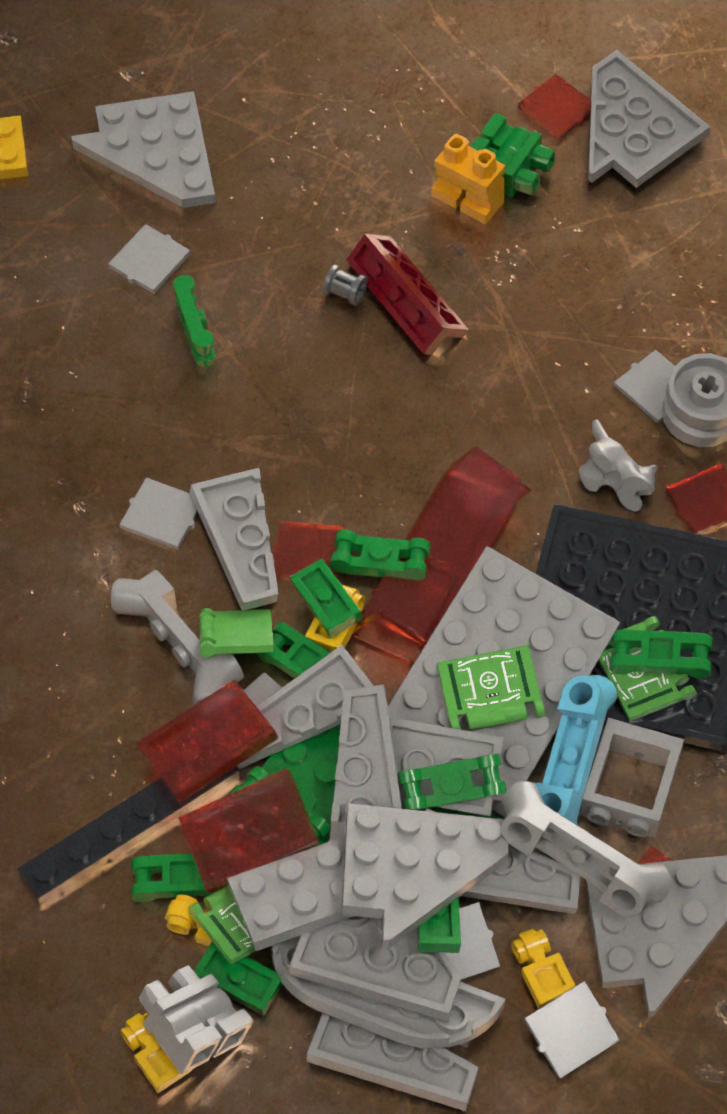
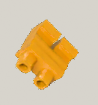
[431,134,506,225]

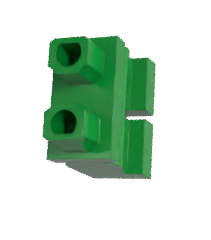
[470,113,555,198]

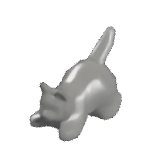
[579,420,657,512]

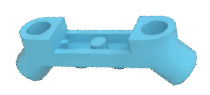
[536,675,617,825]

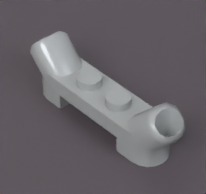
[111,570,244,713]
[501,781,671,916]

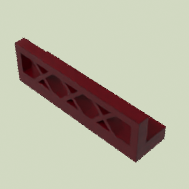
[346,234,469,355]

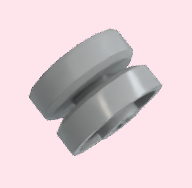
[662,353,727,447]

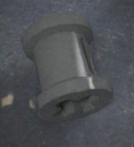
[322,264,368,306]

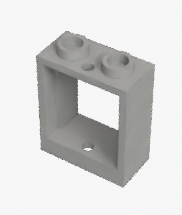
[580,718,684,838]

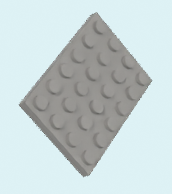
[388,546,620,819]

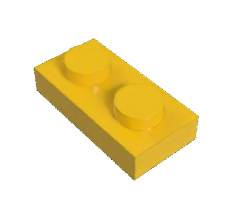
[0,115,28,179]

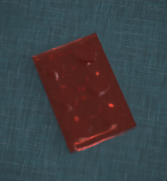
[136,679,278,803]
[178,768,320,893]

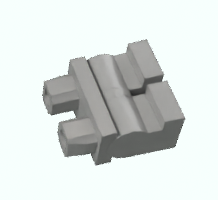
[139,965,254,1075]

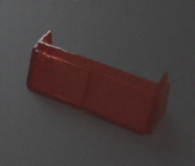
[351,446,531,662]

